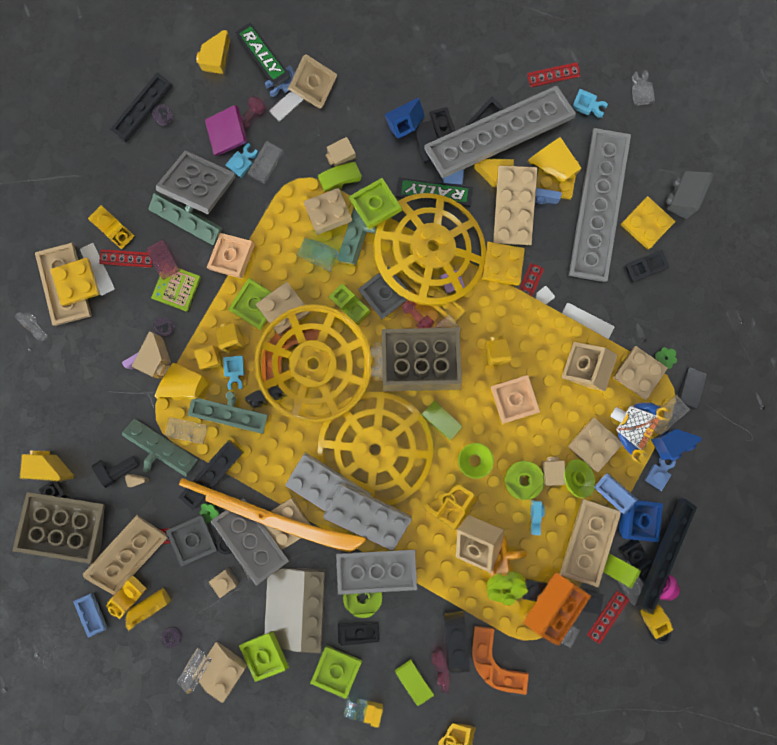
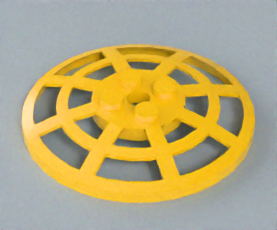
[373,193,486,306]
[254,305,372,422]
[317,392,433,506]

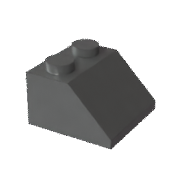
[666,171,714,219]

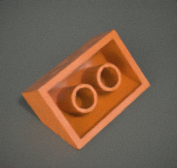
[523,572,591,646]

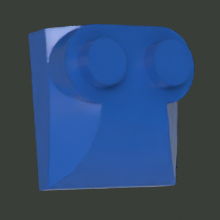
[619,500,663,542]

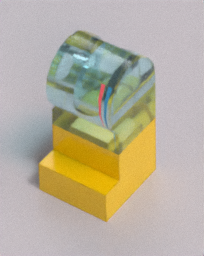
[344,697,383,728]

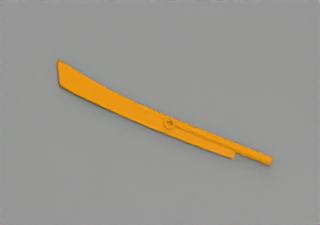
[179,478,367,553]

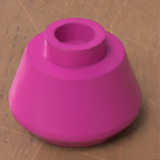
[660,575,680,601]

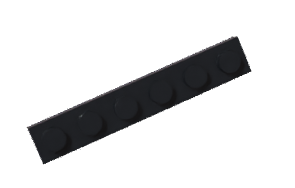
[635,498,697,615]

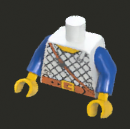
[610,402,672,463]

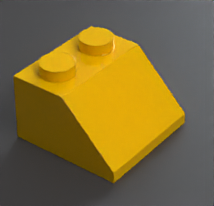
[20,450,74,481]

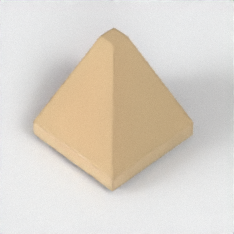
[125,474,150,487]

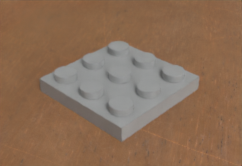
[156,150,235,214]

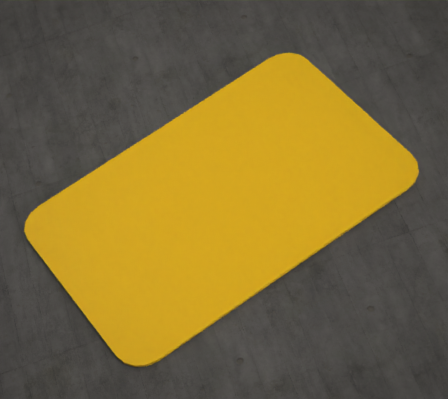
[155,177,676,641]

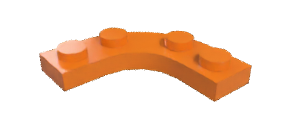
[262,323,319,381]
[471,625,529,694]

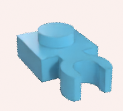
[572,89,608,118]
[226,143,259,178]
[223,356,245,390]
[530,500,545,535]

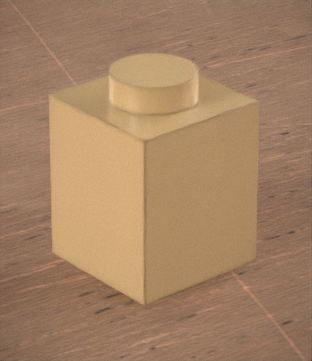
[326,137,356,167]
[542,457,565,485]
[209,567,240,598]

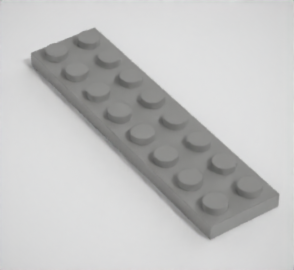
[424,85,576,179]
[568,128,631,282]

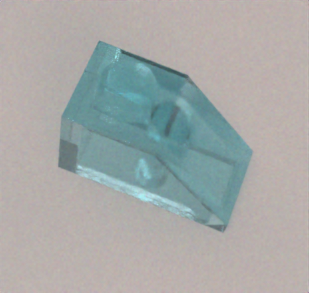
[296,238,339,272]

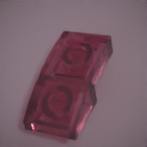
[146,239,180,280]
[431,646,449,693]

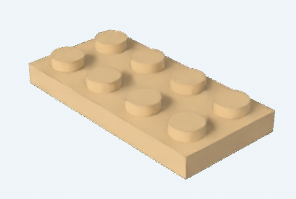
[493,166,537,245]
[35,243,92,326]
[559,499,621,587]
[83,515,168,595]

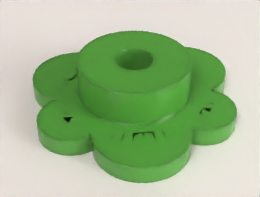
[655,347,677,369]
[200,503,220,523]

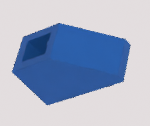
[385,98,425,138]
[651,429,702,461]

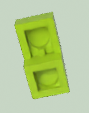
[318,162,362,192]
[329,283,371,325]
[603,553,641,589]
[395,660,434,706]

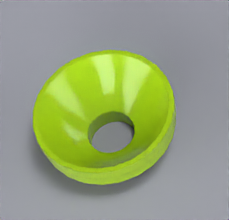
[458,443,494,479]

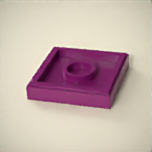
[205,105,247,156]

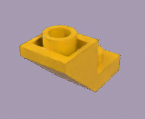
[88,205,134,249]
[106,575,147,620]

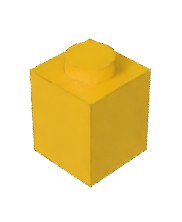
[194,345,223,371]
[640,604,673,639]

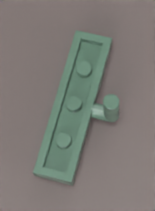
[337,189,377,265]
[148,192,222,246]
[187,392,268,434]
[122,418,198,477]

